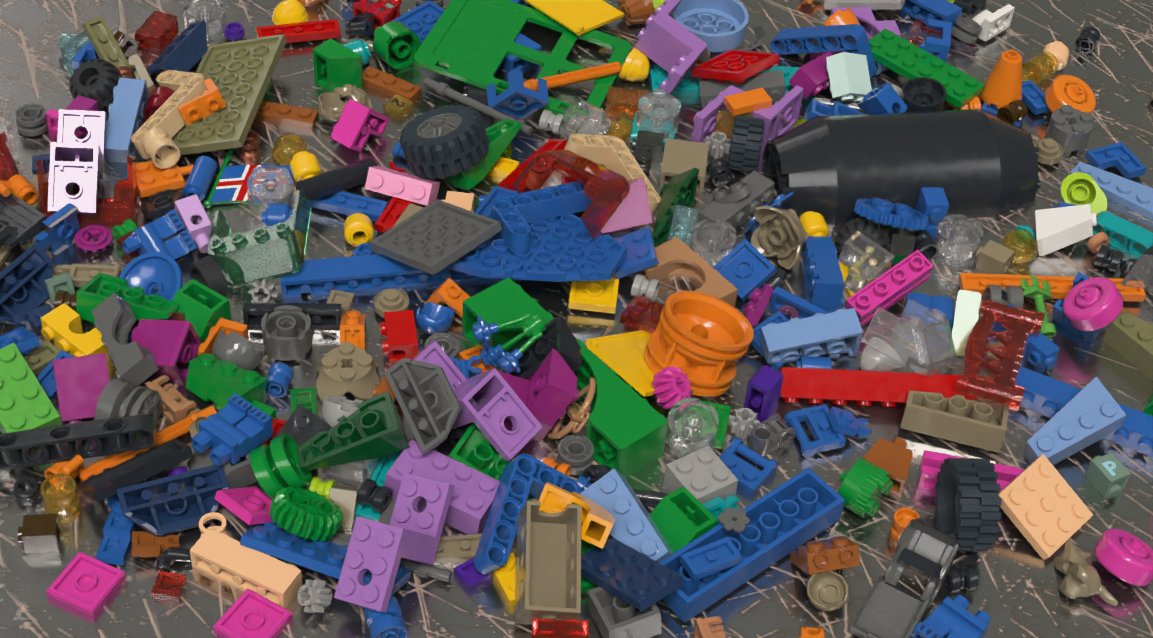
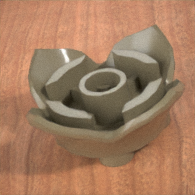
[750,206,808,270]
[316,342,380,403]

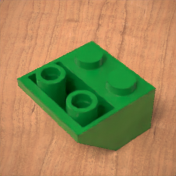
[313,38,363,92]
[163,279,231,343]
[650,486,718,553]

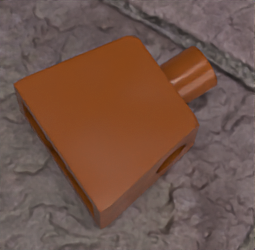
[863,437,913,497]

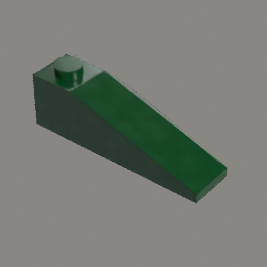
[653,168,699,248]
[296,391,409,471]

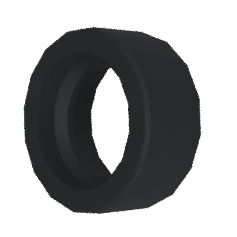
[189,256,228,297]

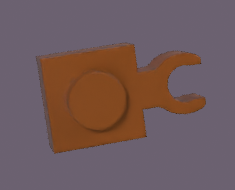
[131,531,180,558]

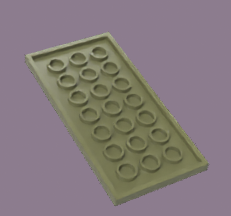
[172,34,287,155]

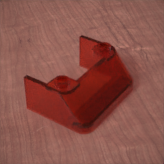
[513,150,630,239]
[36,156,137,228]

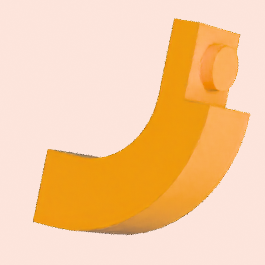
[538,482,615,549]

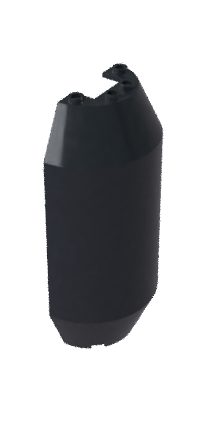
[763,109,1041,225]

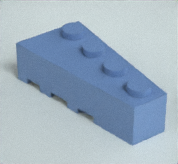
[104,78,150,163]
[759,308,863,364]
[1023,376,1126,465]
[580,468,674,563]

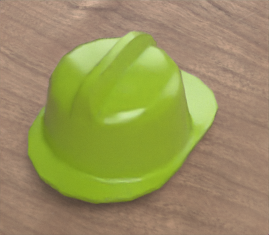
[1061,172,1107,215]

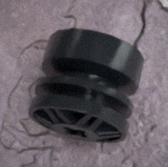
[901,77,947,112]

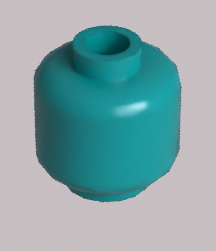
[343,39,372,66]

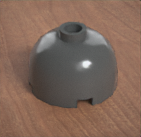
[212,329,264,371]

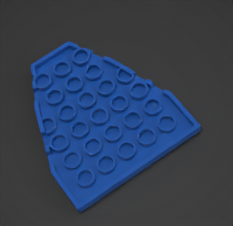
[445,186,627,282]

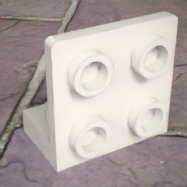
[963,4,1015,42]

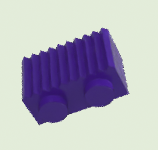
[743,365,783,423]

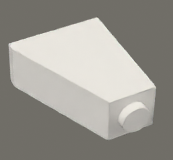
[1035,204,1097,256]

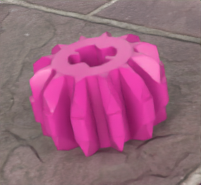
[651,366,693,410]

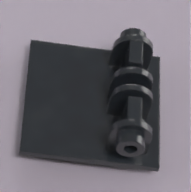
[269,404,332,475]

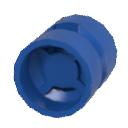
[363,596,408,638]

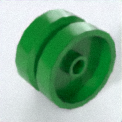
[249,433,312,499]

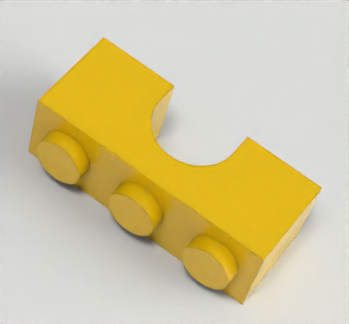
[40,303,110,361]

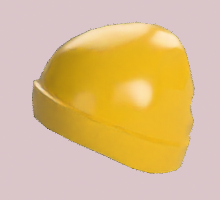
[272,0,309,25]
[617,47,650,82]

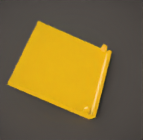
[523,0,624,36]
[586,329,656,397]

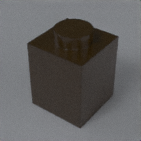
[18,513,61,554]

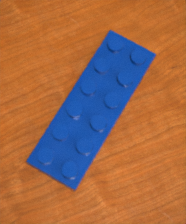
[240,521,412,596]

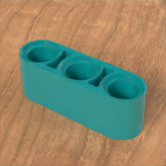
[1091,211,1153,259]

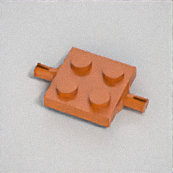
[118,161,194,198]

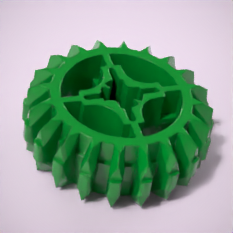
[269,486,343,541]

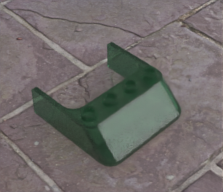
[207,189,311,290]

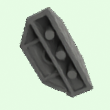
[384,358,462,454]

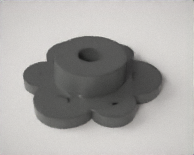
[718,508,750,533]

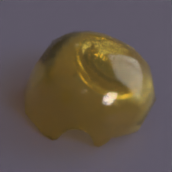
[602,112,633,141]
[272,134,307,165]
[1002,230,1038,264]

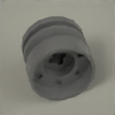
[95,378,162,432]

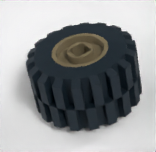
[727,115,765,172]

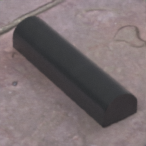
[296,158,378,201]
[243,303,342,329]

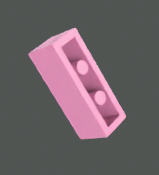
[365,166,440,206]

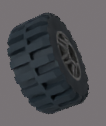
[400,105,489,180]

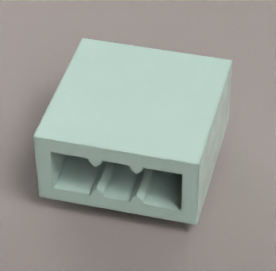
[826,52,872,103]

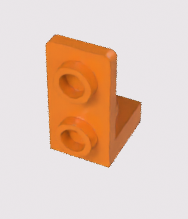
[178,78,226,125]
[424,278,470,318]
[340,311,366,350]
[198,318,249,356]

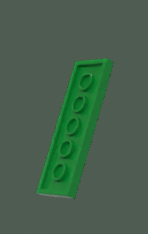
[869,29,985,109]

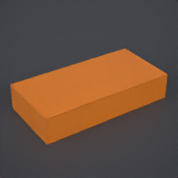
[723,87,773,116]

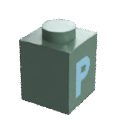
[1085,452,1131,498]

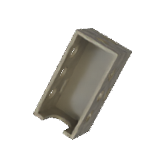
[515,501,581,627]

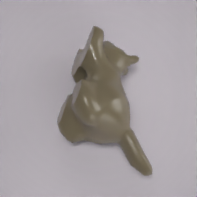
[1054,541,1118,606]

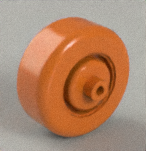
[1045,75,1096,114]

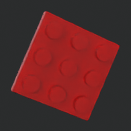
[691,49,780,84]

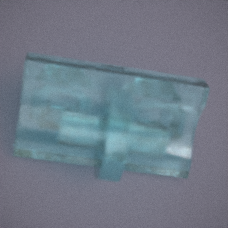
[58,31,90,65]
[667,204,698,247]

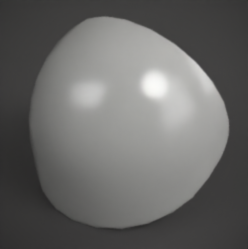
[860,337,903,372]

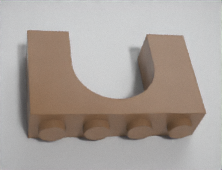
[633,237,738,307]

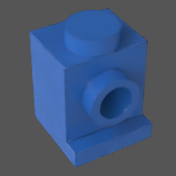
[1018,331,1060,372]

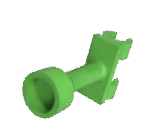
[1021,275,1056,338]

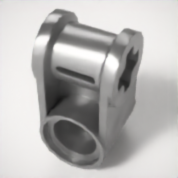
[748,414,796,457]

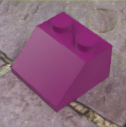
[526,349,579,427]

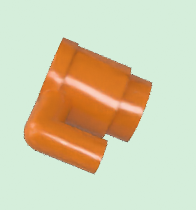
[0,174,38,205]
[44,455,84,491]

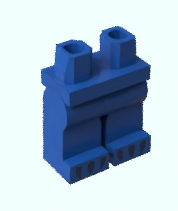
[121,209,197,262]
[192,393,273,466]
[911,594,991,638]

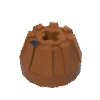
[617,0,655,25]

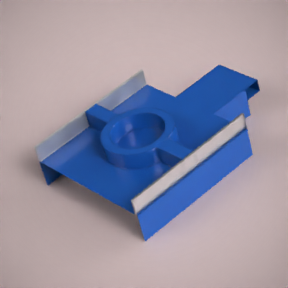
[35,203,80,255]

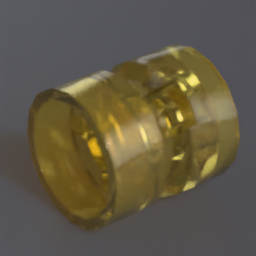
[1022,51,1058,86]
[40,474,81,524]

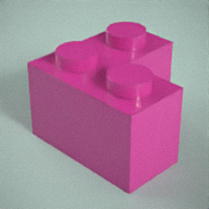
[330,99,391,153]

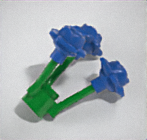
[472,312,547,374]

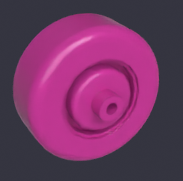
[1063,277,1123,332]
[1094,529,1153,586]

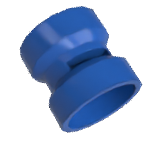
[265,363,294,398]

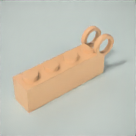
[190,512,302,609]

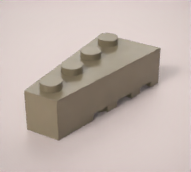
[900,390,1010,453]

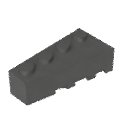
[700,70,786,110]

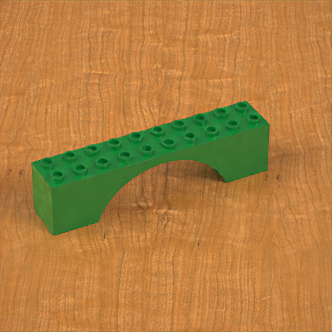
[462,277,668,478]

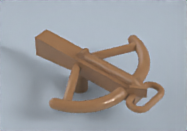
[547,378,596,440]

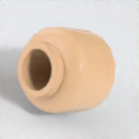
[1041,41,1069,72]

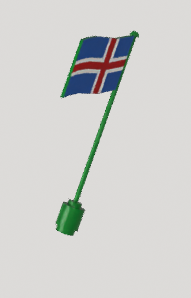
[204,78,293,208]

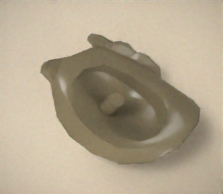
[334,84,373,109]

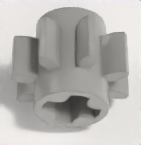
[705,132,731,158]
[248,277,280,303]
[728,408,760,438]
[297,579,332,613]

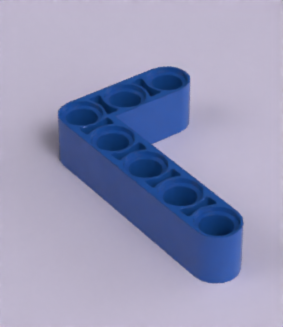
[770,24,877,80]
[492,179,598,254]
[474,454,581,575]

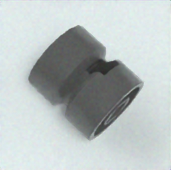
[983,285,1024,316]

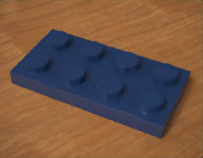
[581,538,684,611]

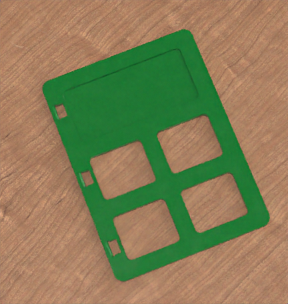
[413,0,632,124]

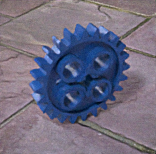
[854,198,929,231]

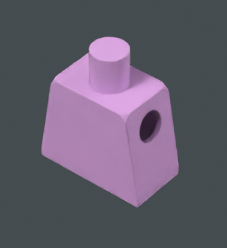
[174,194,213,253]

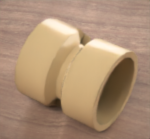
[141,128,180,169]

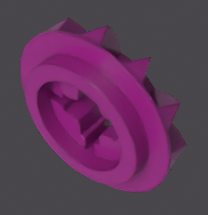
[74,225,113,254]

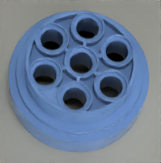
[671,0,749,59]

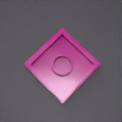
[214,486,272,525]
[46,552,126,618]
[213,588,293,638]

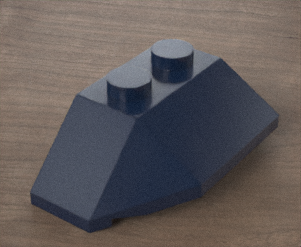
[146,19,207,75]
[0,243,52,325]
[116,465,229,537]

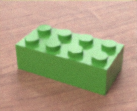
[0,343,62,434]

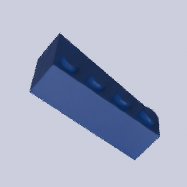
[801,236,845,313]

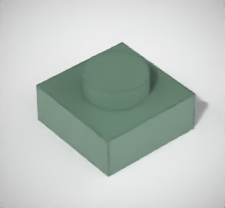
[44,272,75,305]

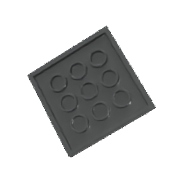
[369,199,502,275]

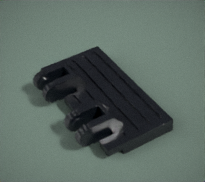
[0,193,47,249]
[77,438,194,503]

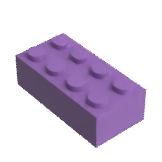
[385,440,499,534]

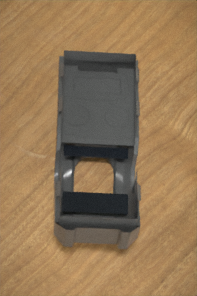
[850,518,959,638]

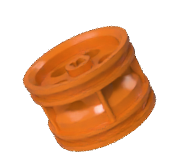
[644,291,754,397]

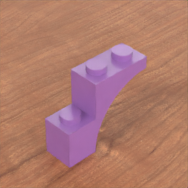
[830,7,901,39]

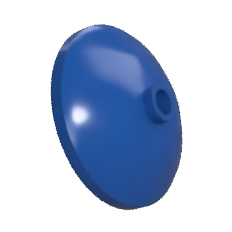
[119,252,183,301]

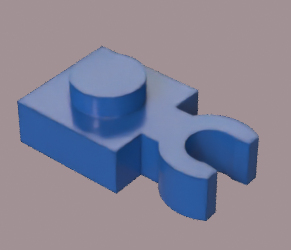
[827,407,872,438]

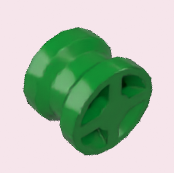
[111,219,138,247]

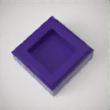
[454,556,492,592]

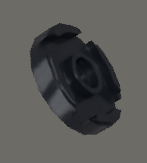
[140,189,186,219]

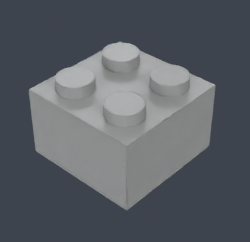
[663,446,738,504]

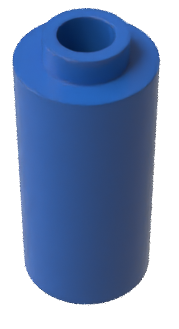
[183,156,217,201]

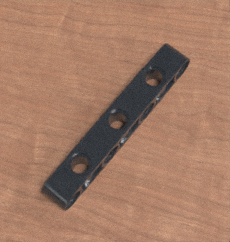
[0,415,156,470]

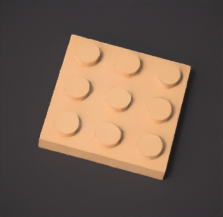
[999,454,1093,560]

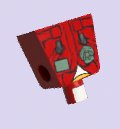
[353,0,402,29]

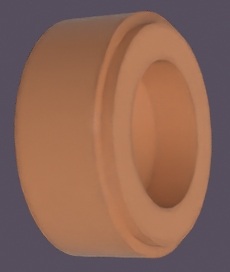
[1087,232,1110,253]

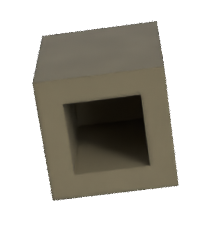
[975,240,1015,274]

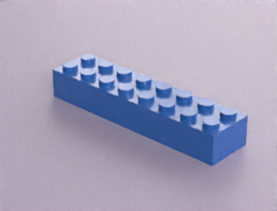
[659,467,845,623]

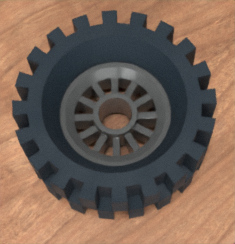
[934,458,1002,552]

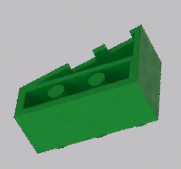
[185,353,268,411]

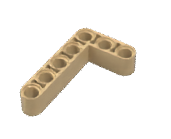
[131,70,206,159]
[562,134,661,218]

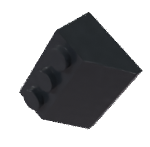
[507,315,582,380]

